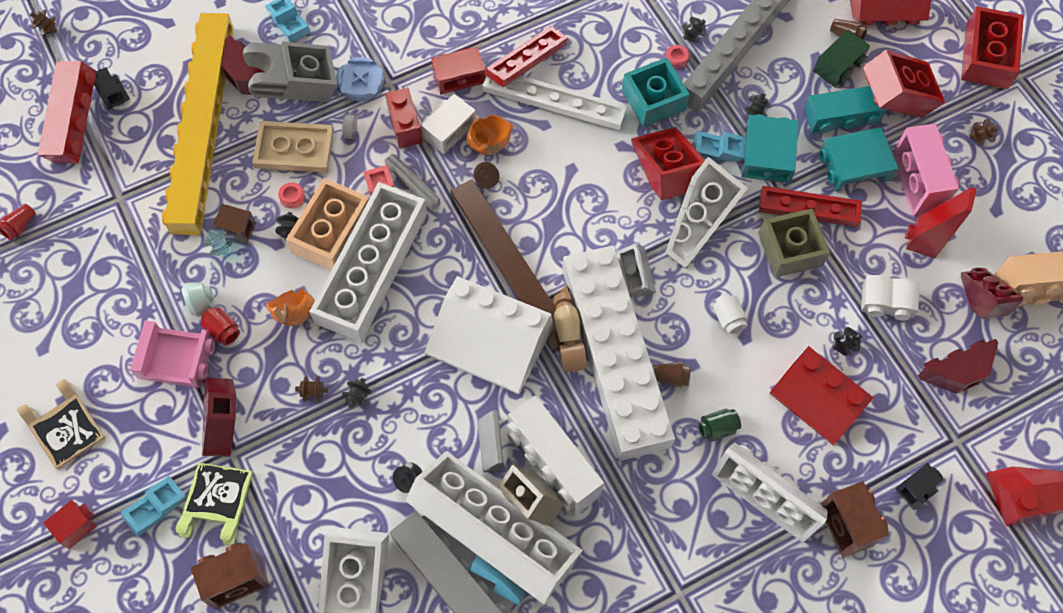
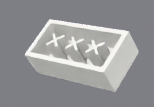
[507,396,604,516]

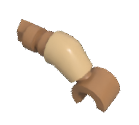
[553,285,587,372]

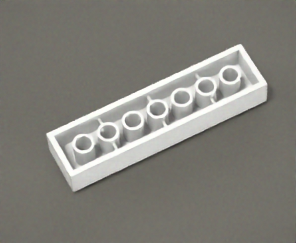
[562,246,675,461]

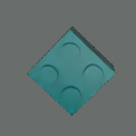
[622,57,690,127]

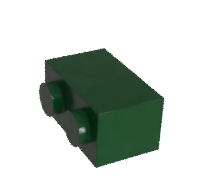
[813,30,870,87]

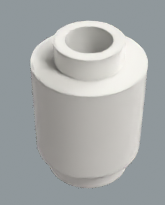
[713,294,748,334]

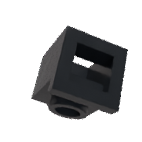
[94,67,130,110]
[895,463,943,510]

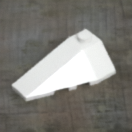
[665,157,748,268]

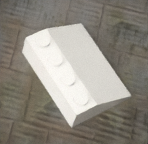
[425,276,554,394]
[712,442,828,543]

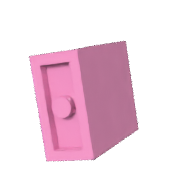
[130,320,215,388]

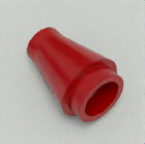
[0,204,36,240]

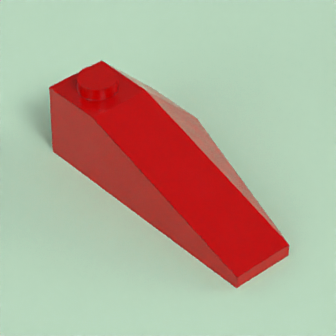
[905,187,977,258]
[986,466,1063,526]

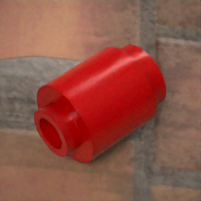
[201,307,240,346]

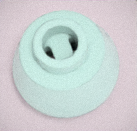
[182,283,215,317]

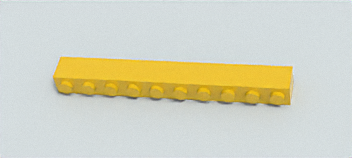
[162,13,234,235]

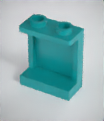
[741,114,798,183]
[819,127,899,192]

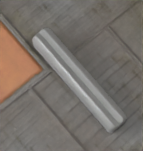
[385,154,441,210]

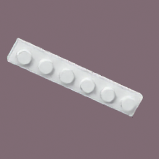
[483,76,627,131]

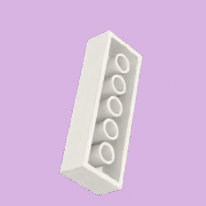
[310,182,427,343]
[406,451,583,604]

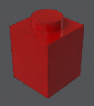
[43,500,97,549]

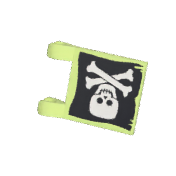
[176,463,253,545]

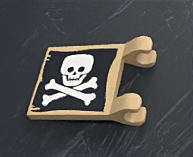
[17,379,106,469]

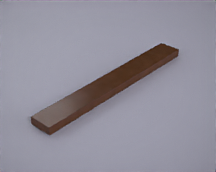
[451,179,564,353]

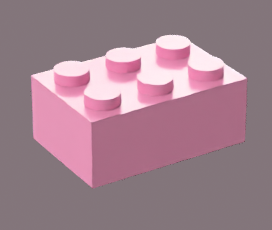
[892,124,959,217]

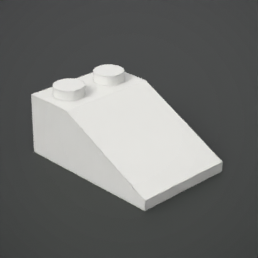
[318,527,389,613]

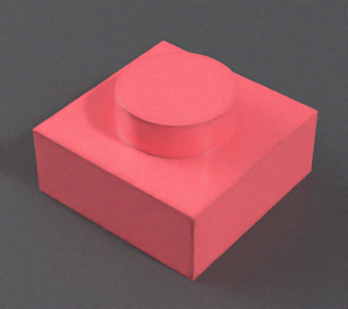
[363,165,394,196]

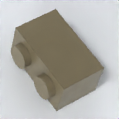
[498,464,566,526]

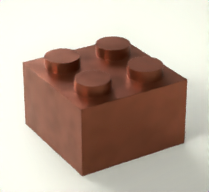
[822,481,889,558]
[190,542,270,610]

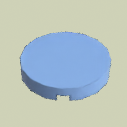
[336,57,385,102]

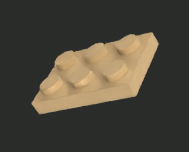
[252,121,334,173]

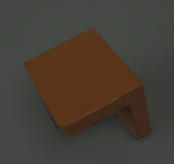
[213,204,256,245]

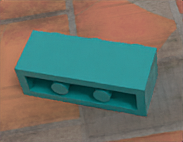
[804,86,887,133]

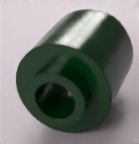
[698,408,741,442]

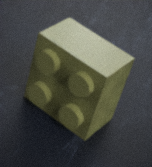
[758,208,830,278]

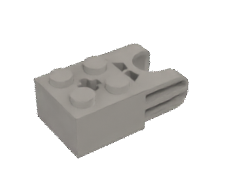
[243,41,337,102]

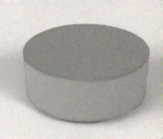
[342,114,357,140]

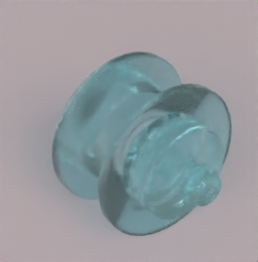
[203,229,233,257]

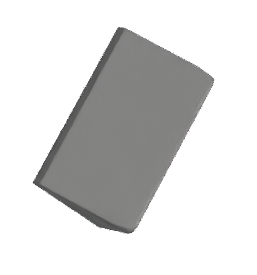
[616,243,656,298]
[478,410,504,472]

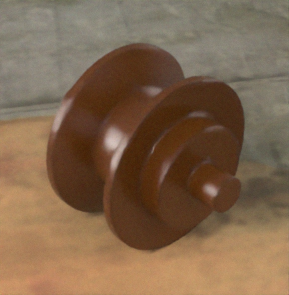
[30,9,57,36]
[969,119,1000,146]
[473,162,500,189]
[295,376,328,403]

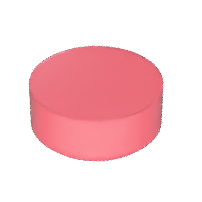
[665,45,690,69]
[278,182,305,208]

